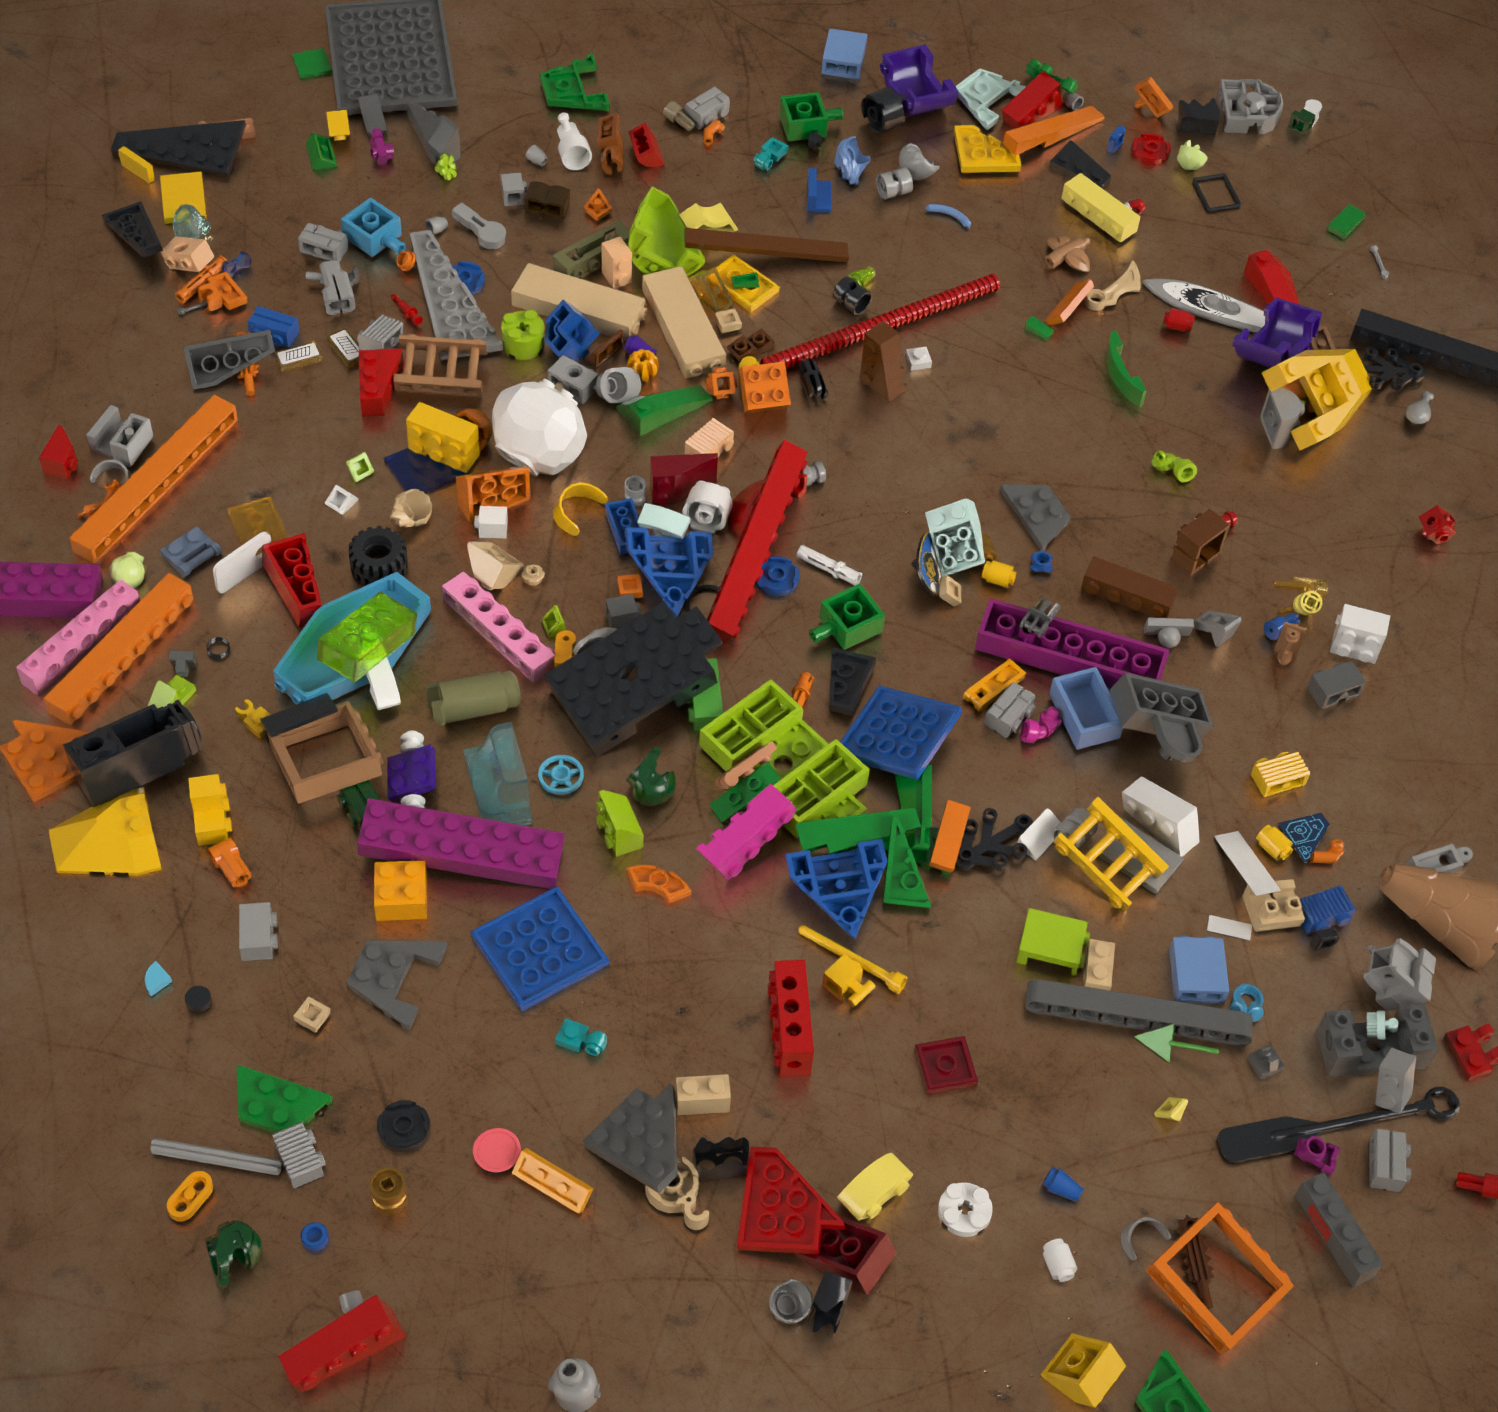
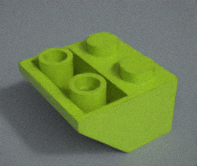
[596,790,644,857]

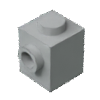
[501,173,527,207]

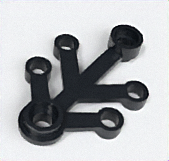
[1363,347,1426,391]
[956,808,1033,871]

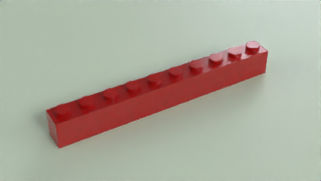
[707,439,808,644]

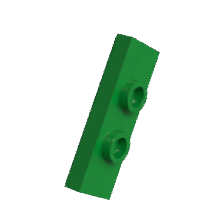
[709,762,781,825]

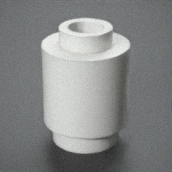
[1043,1239,1078,1282]

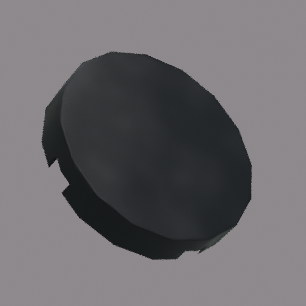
[377,1100,430,1152]

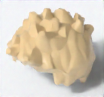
[390,489,433,528]

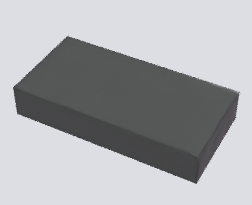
[358,93,387,136]

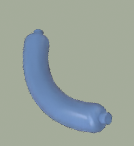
[925,204,971,228]

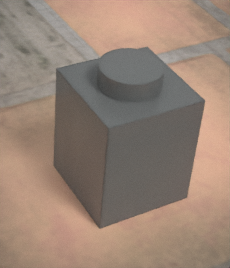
[605,594,642,629]

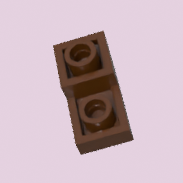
[727,328,775,362]

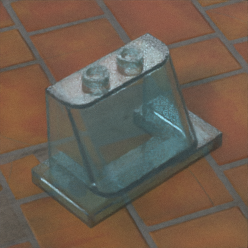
[463,722,533,826]

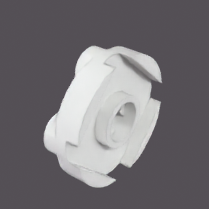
[938,1183,993,1237]

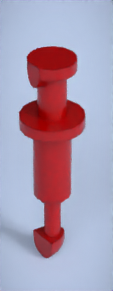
[391,294,423,326]

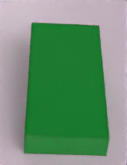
[732,272,760,289]
[1024,315,1054,340]

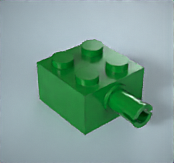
[779,92,843,141]
[809,583,885,650]

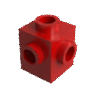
[1419,505,1457,545]

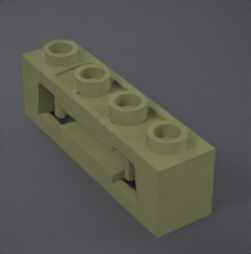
[553,220,630,279]

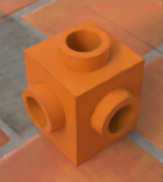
[705,367,737,399]

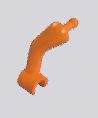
[77,479,122,518]

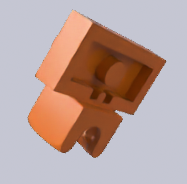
[198,272,247,311]

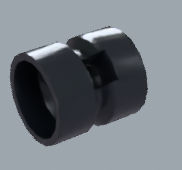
[832,276,872,315]

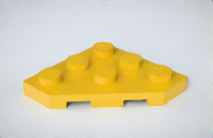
[954,125,1021,173]

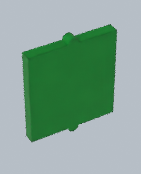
[292,48,332,79]

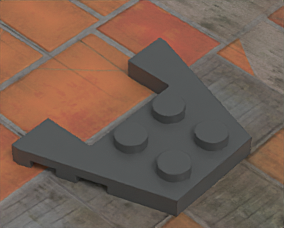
[347,940,447,1031]

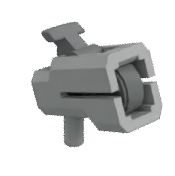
[306,260,359,315]

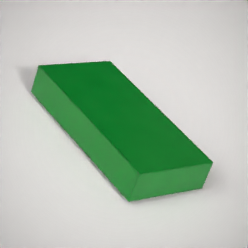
[1327,204,1366,239]

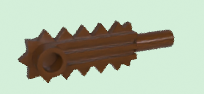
[1175,1215,1215,1309]

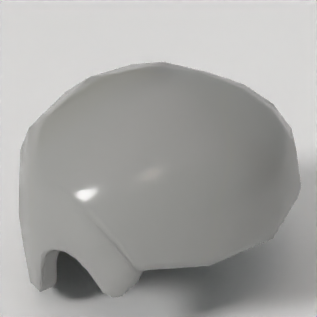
[769,1279,813,1324]

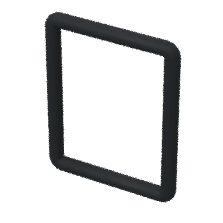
[1192,173,1241,212]

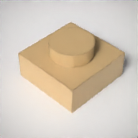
[715,308,742,333]
[939,575,961,607]
[293,996,331,1033]

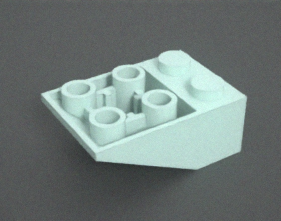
[925,498,985,577]

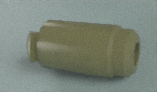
[426,670,521,725]

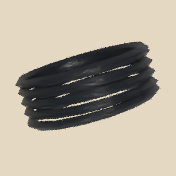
[206,637,230,659]

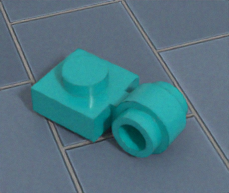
[753,137,789,171]
[555,1018,607,1056]

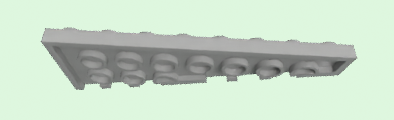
[409,230,503,360]

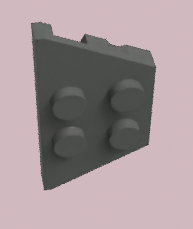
[1000,484,1071,551]

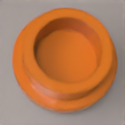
[396,250,416,272]

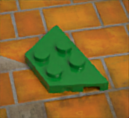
[237,1065,333,1133]
[1135,1349,1211,1412]

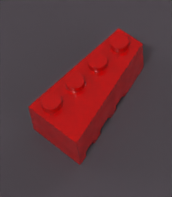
[262,533,322,628]

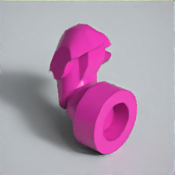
[1021,707,1062,744]

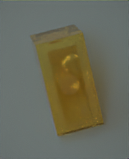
[688,267,734,313]

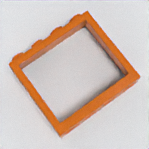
[1145,1202,1294,1355]

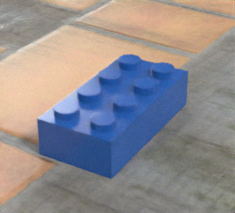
[605,498,643,555]

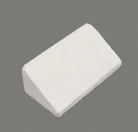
[1018,808,1061,861]

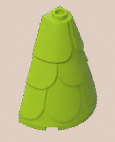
[628,187,705,276]

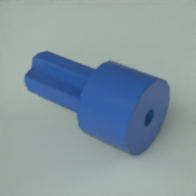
[1264,612,1300,640]

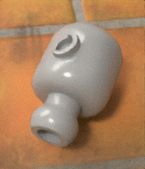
[548,1358,601,1412]

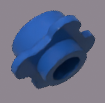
[1030,551,1053,573]

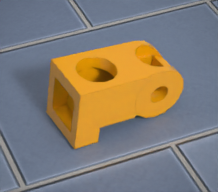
[554,630,576,668]

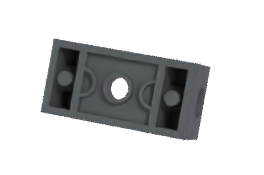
[1316,1004,1439,1077]

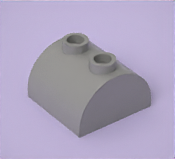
[1260,388,1305,449]

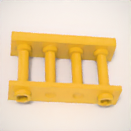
[1053,797,1169,911]

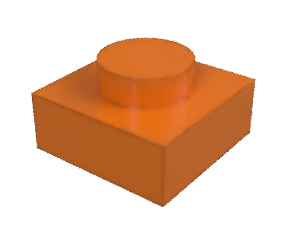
[617,574,643,598]

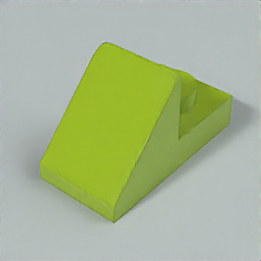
[147,674,196,708]

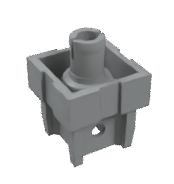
[1363,938,1436,1011]

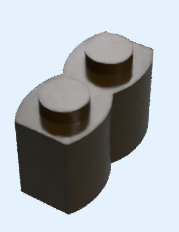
[524,181,570,218]

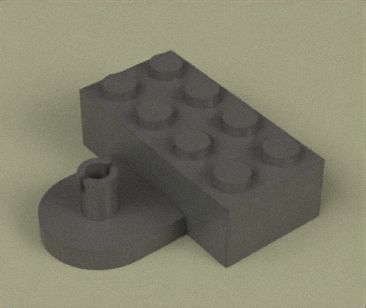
[1110,673,1214,762]

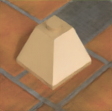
[467,542,526,590]

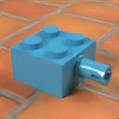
[341,197,406,257]

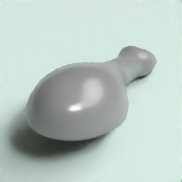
[1406,391,1434,424]

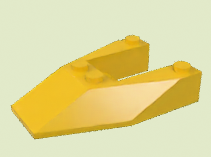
[1262,349,1373,450]

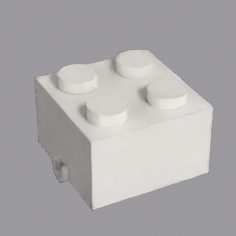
[1330,604,1390,664]

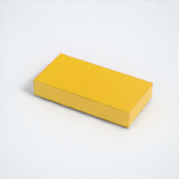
[118,146,155,184]

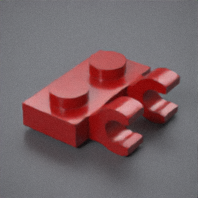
[1444,1024,1498,1081]

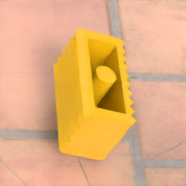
[1251,751,1310,797]

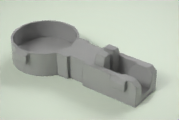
[452,202,506,249]

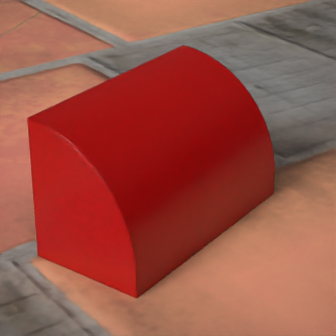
[628,122,664,167]

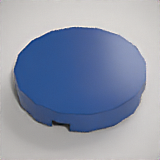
[451,261,485,295]
[755,556,800,596]

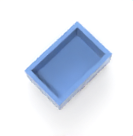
[1049,667,1123,750]

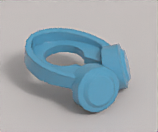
[1229,984,1264,1022]

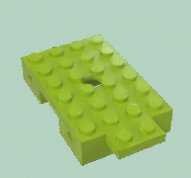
[699,679,869,838]

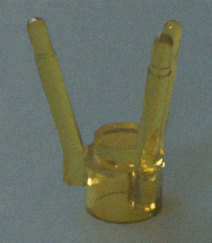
[1274,577,1328,614]

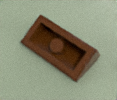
[584,329,623,368]

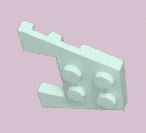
[956,68,1025,130]

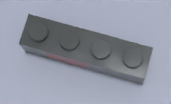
[1295,1173,1383,1287]

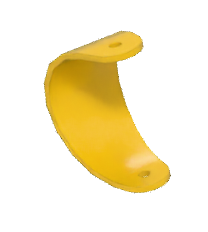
[553,482,608,536]

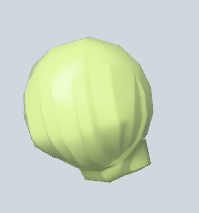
[1177,140,1208,171]
[109,552,145,589]

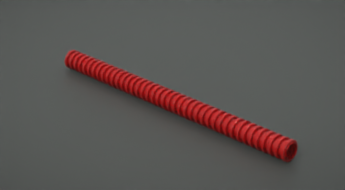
[760,273,1000,369]

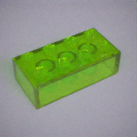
[317,591,417,683]

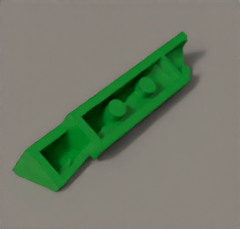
[894,765,932,851]
[796,808,921,854]

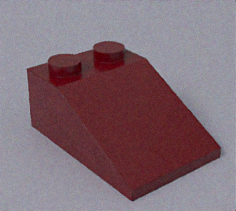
[650,453,718,506]
[795,1216,897,1295]

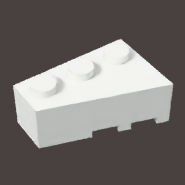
[1122,776,1200,857]

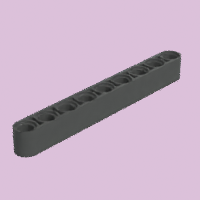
[1025,979,1253,1046]

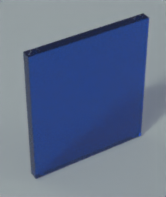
[384,447,470,493]

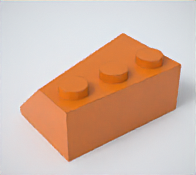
[456,467,530,524]

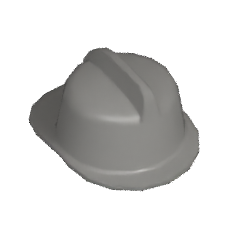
[593,367,641,403]

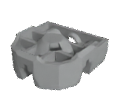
[1217,79,1284,134]

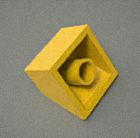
[1041,1333,1126,1408]

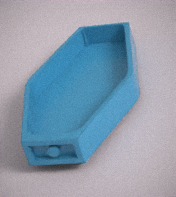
[273,572,431,705]

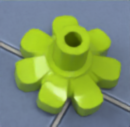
[435,154,457,180]

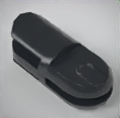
[799,358,828,399]

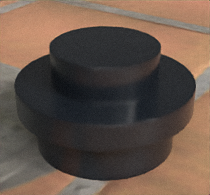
[808,130,822,151]

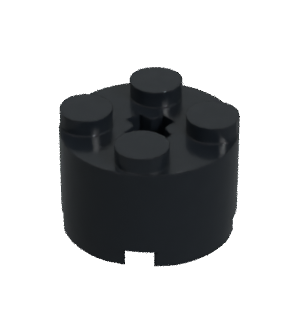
[861,87,905,133]

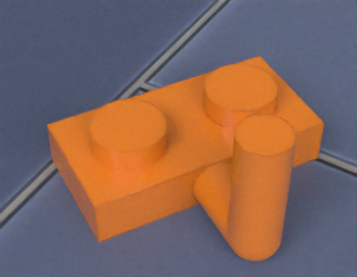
[1134,77,1174,118]

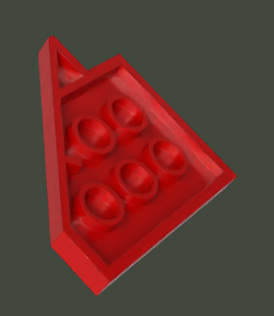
[737,1146,845,1254]

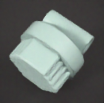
[1367,1010,1398,1040]

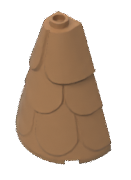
[1380,863,1498,971]

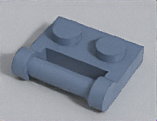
[160,526,222,577]

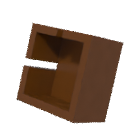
[1171,509,1230,575]

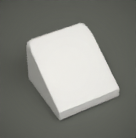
[324,485,359,515]

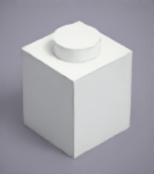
[474,506,508,539]

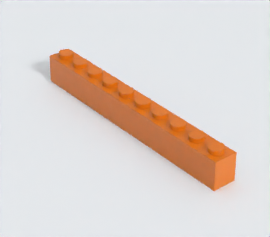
[69,395,238,564]

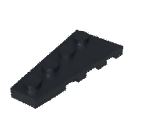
[102,201,163,257]

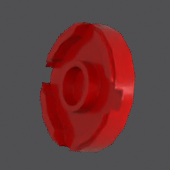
[1131,133,1171,165]

